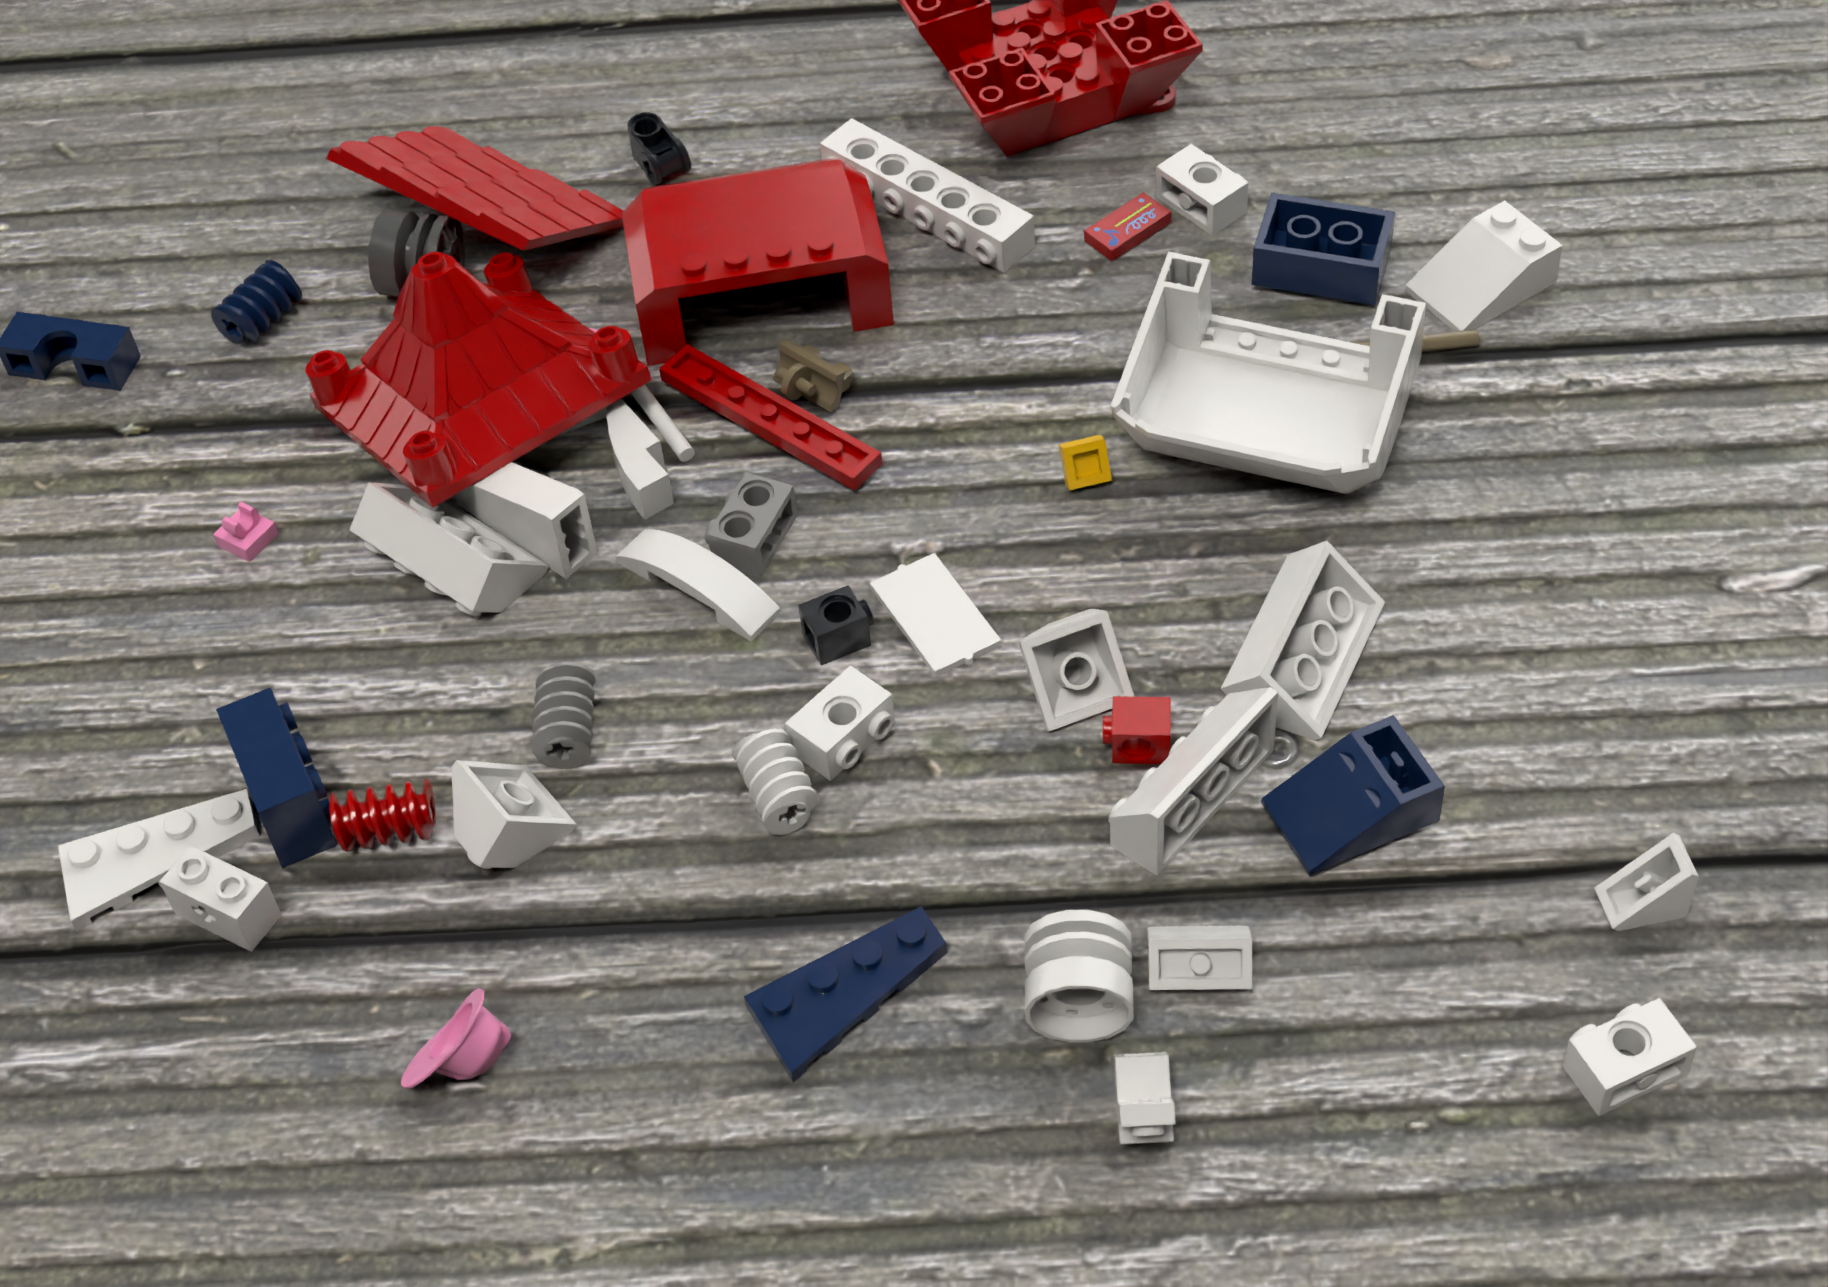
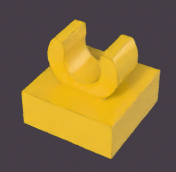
[1058,434,1112,490]

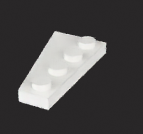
[58,789,260,932]

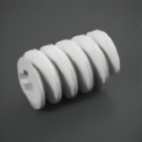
[732,729,818,835]

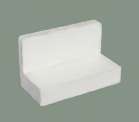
[1147,926,1253,990]

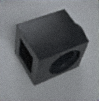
[798,585,874,666]

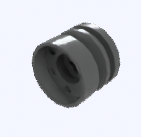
[368,210,465,297]

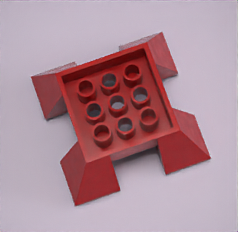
[897,0,1203,157]

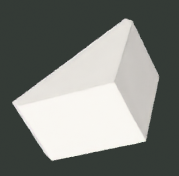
[1594,833,1699,931]

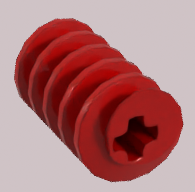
[329,778,436,852]

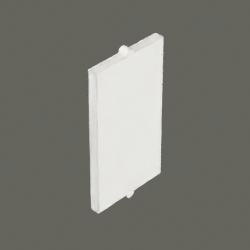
[870,553,1002,677]

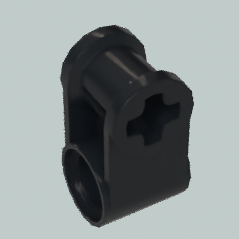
[627,112,691,186]

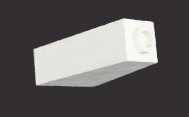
[456,462,598,579]

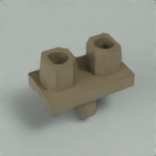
[773,340,853,412]

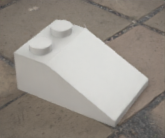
[1405,200,1563,332]

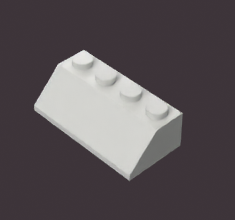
[349,482,549,616]
[1221,541,1385,740]
[1108,687,1278,876]

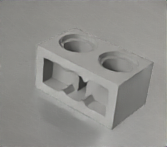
[705,472,798,578]

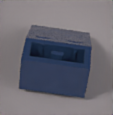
[1261,715,1445,875]

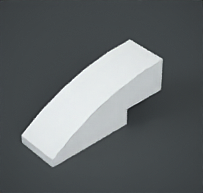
[607,399,674,520]

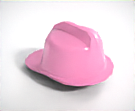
[401,988,511,1089]

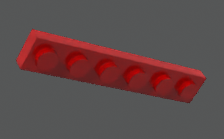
[659,344,883,491]

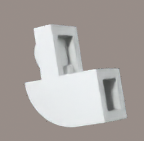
[1113,1052,1176,1144]

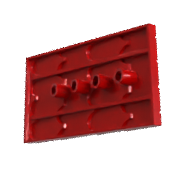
[326,126,624,251]

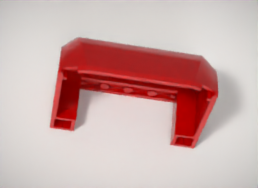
[622,158,894,366]

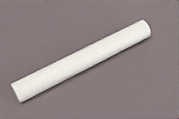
[631,385,695,462]

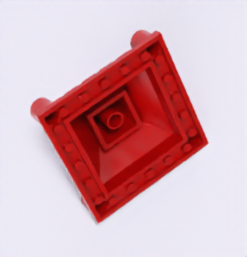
[305,252,652,508]

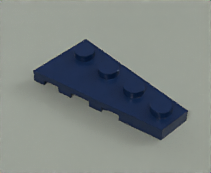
[744,907,947,1083]

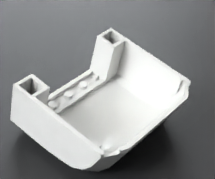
[1111,252,1426,494]

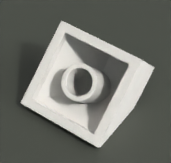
[1018,609,1134,731]
[452,760,577,869]

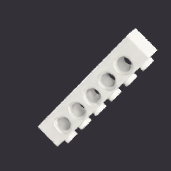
[820,118,1035,273]

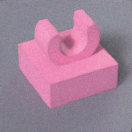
[213,502,279,562]

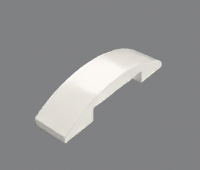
[615,529,781,642]

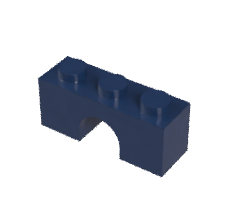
[0,312,141,391]

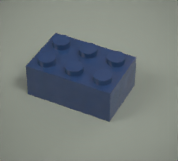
[1252,192,1395,305]
[216,687,337,868]

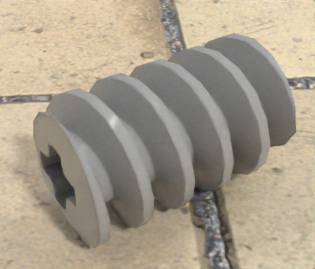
[531,661,596,769]

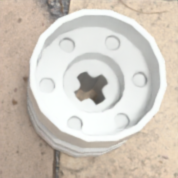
[1025,910,1134,1042]

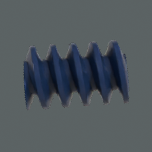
[211,260,302,344]

